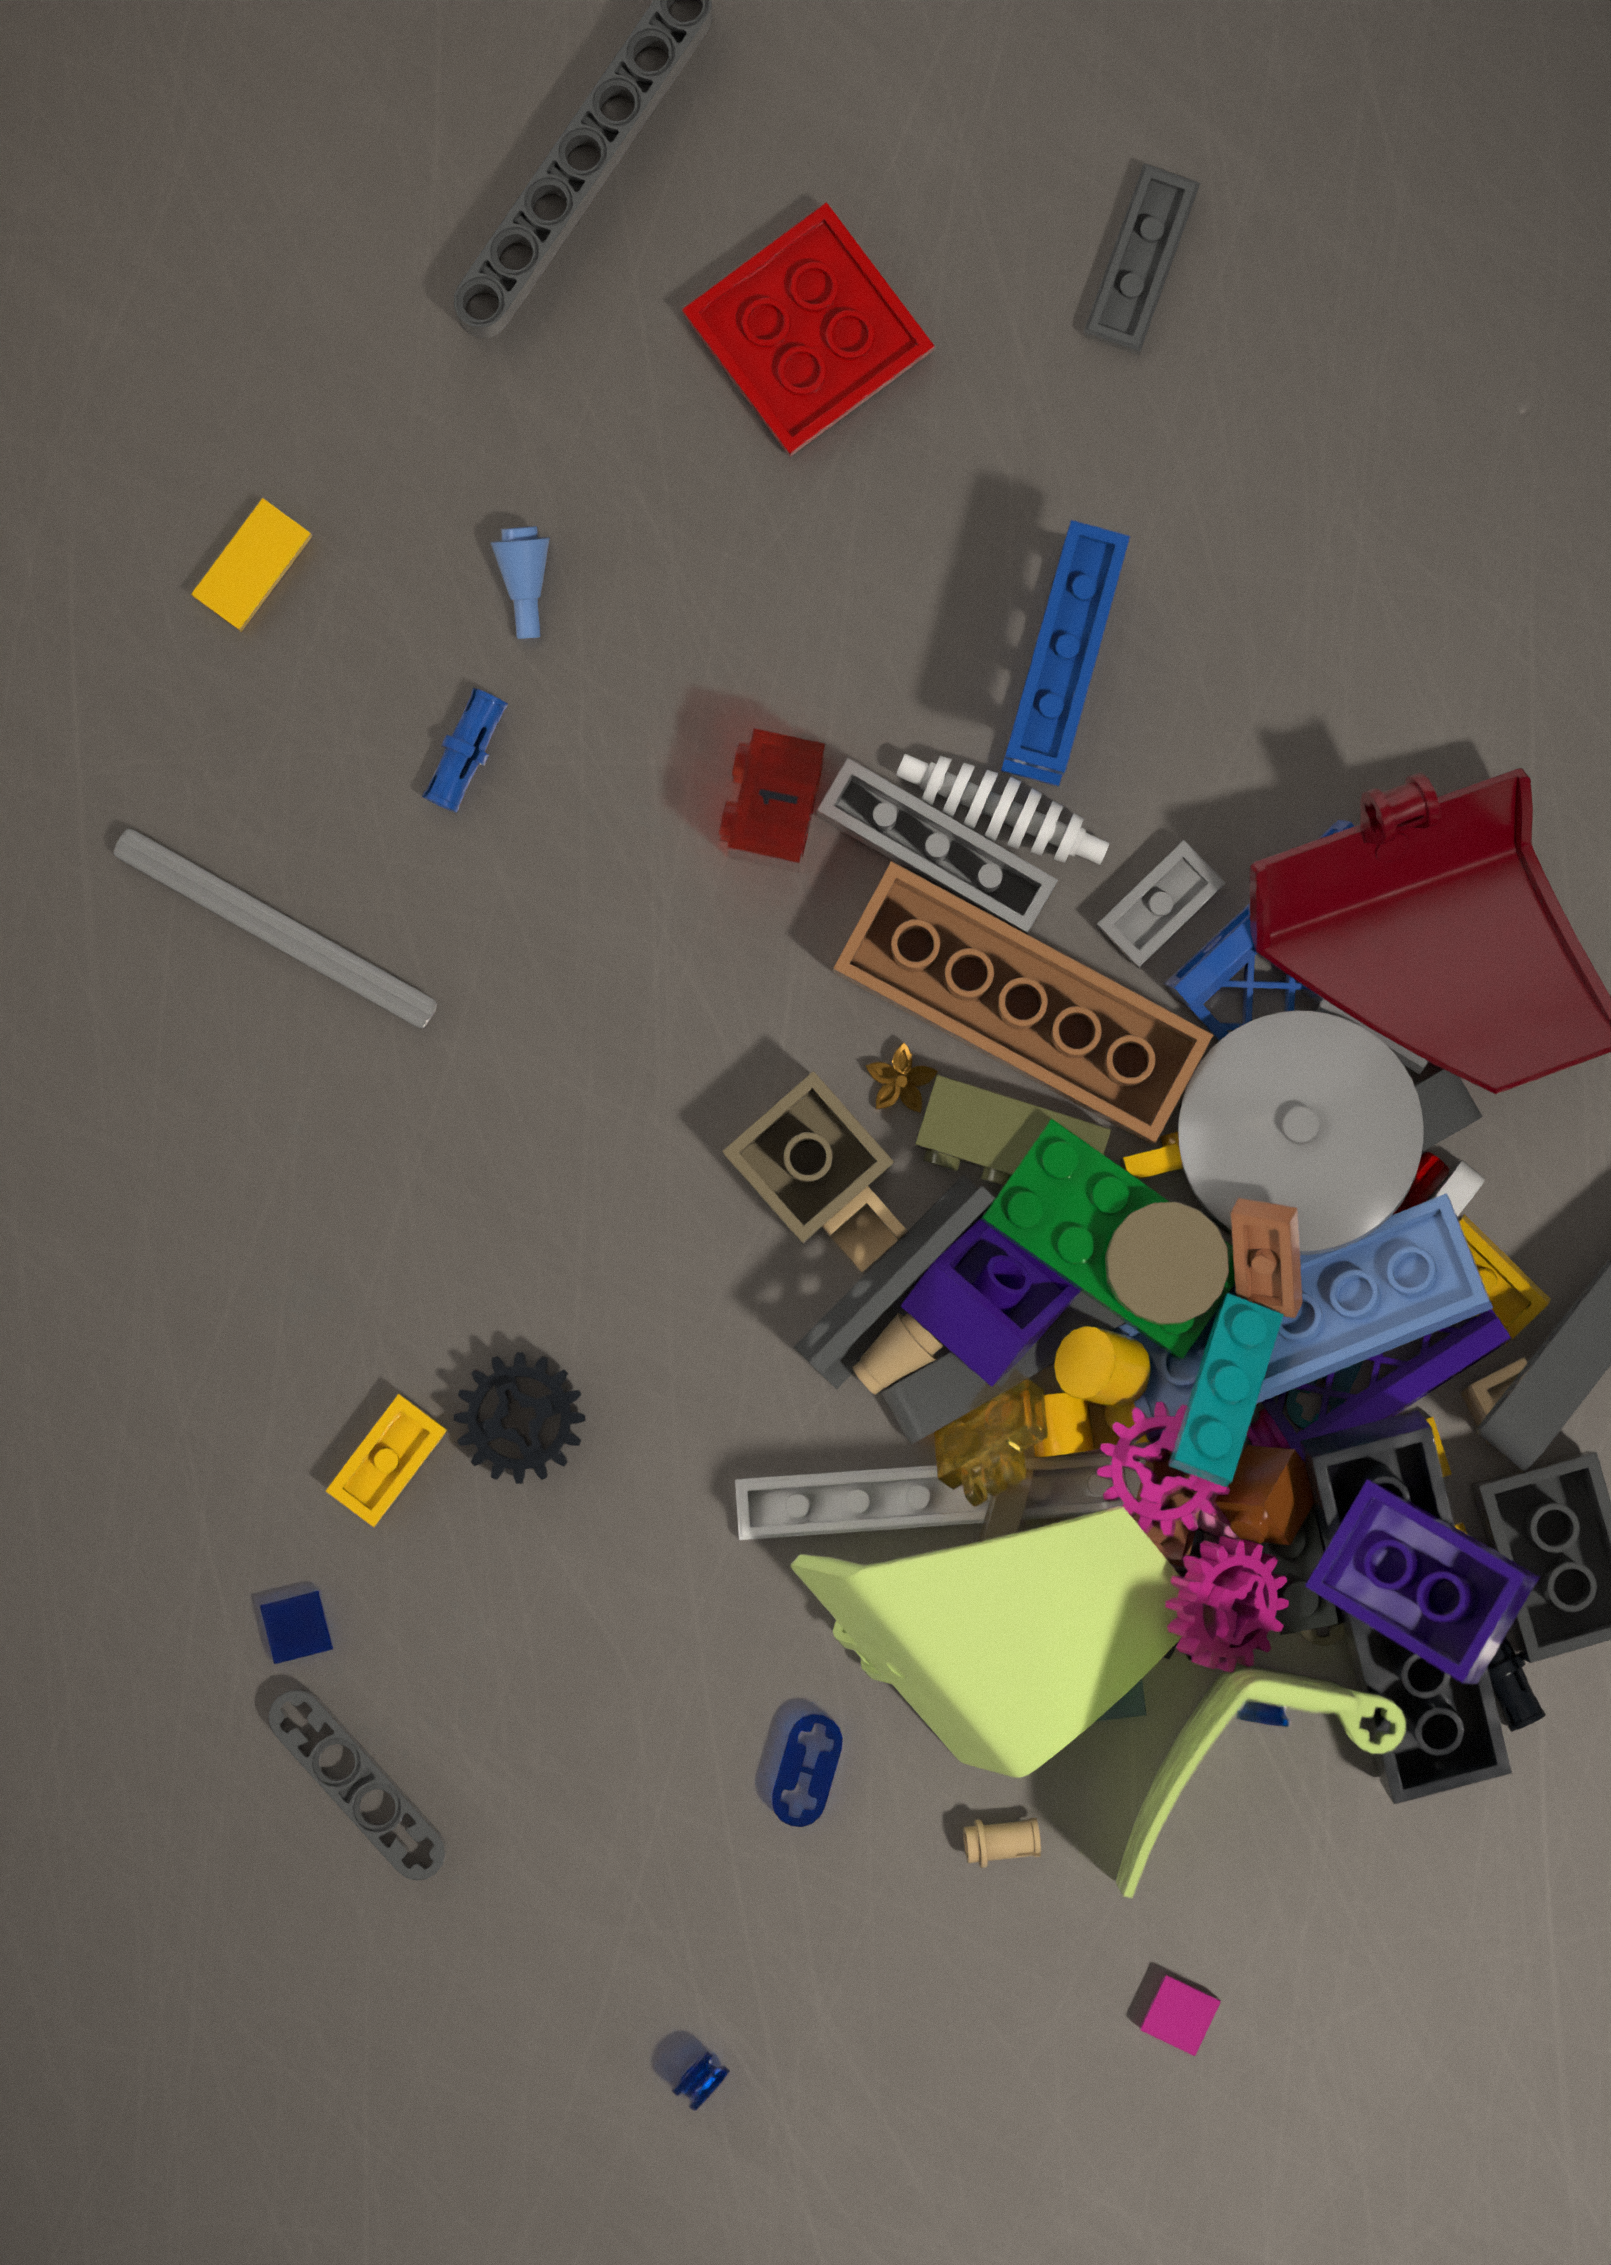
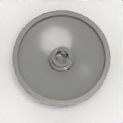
[1178,1011,1424,1255]

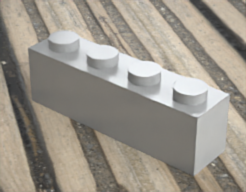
[817,758,1058,934]

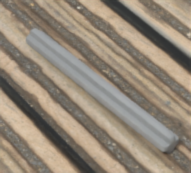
[114,829,437,1028]

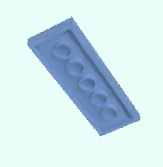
[1111,1193,1493,1444]

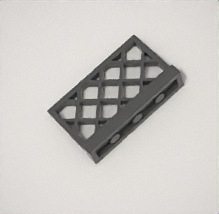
[794,1174,995,1389]

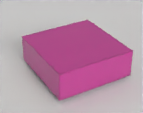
[1139,1973,1221,2056]

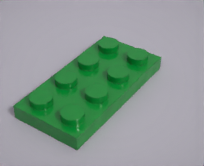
[980,1119,1235,1361]

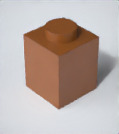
[1215,1445,1314,1545]

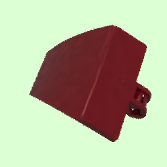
[1250,768,1611,1095]

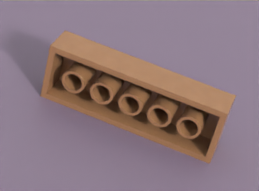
[833,861,1213,1145]

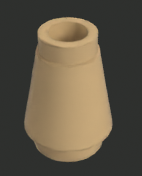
[852,1313,944,1395]

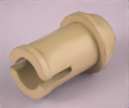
[963,1818,1041,1868]

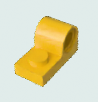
[1027,1392,1149,1457]

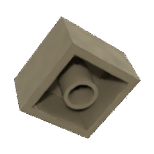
[722,1071,894,1244]

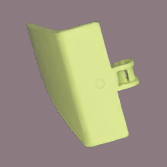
[790,1506,1182,1778]
[1115,1664,1405,1898]

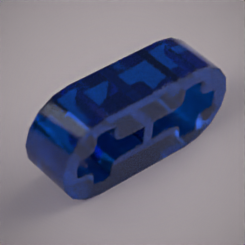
[772,1712,843,1827]

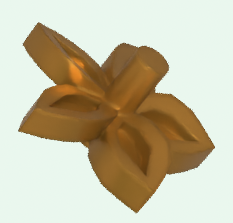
[865,1042,938,1113]

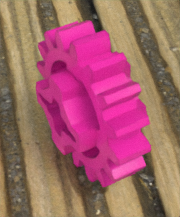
[1097,1401,1230,1537]
[1165,1536,1289,1672]

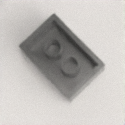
[1471,1451,1611,1663]

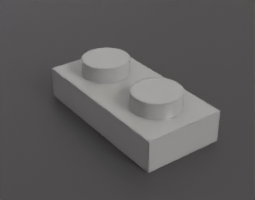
[1096,840,1226,968]

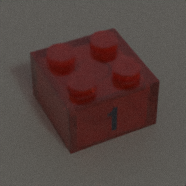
[719,728,826,873]

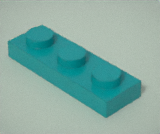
[1168,1293,1284,1487]

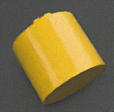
[1054,1326,1151,1408]

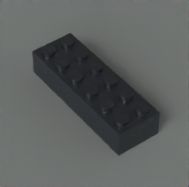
[1300,1410,1512,1804]

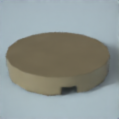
[1105,1202,1229,1325]

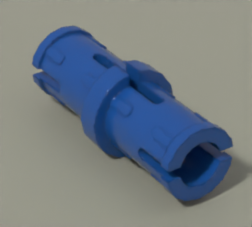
[422,688,508,813]

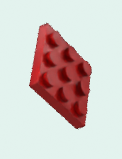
[682,202,935,457]

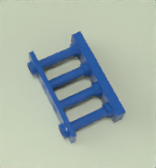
[1001,520,1130,787]

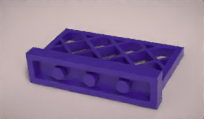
[1261,1309,1511,1463]

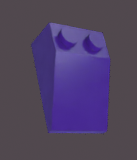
[1305,1479,1539,1684]

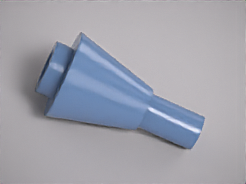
[490,526,550,639]

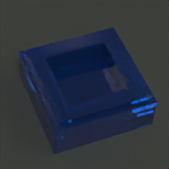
[260,1590,335,1664]

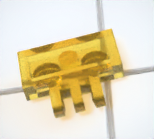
[934,1379,1048,1507]

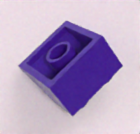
[901,1220,1081,1387]

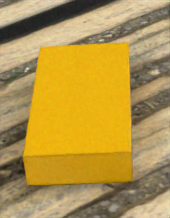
[191,498,313,632]

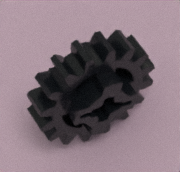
[453,1352,586,1484]

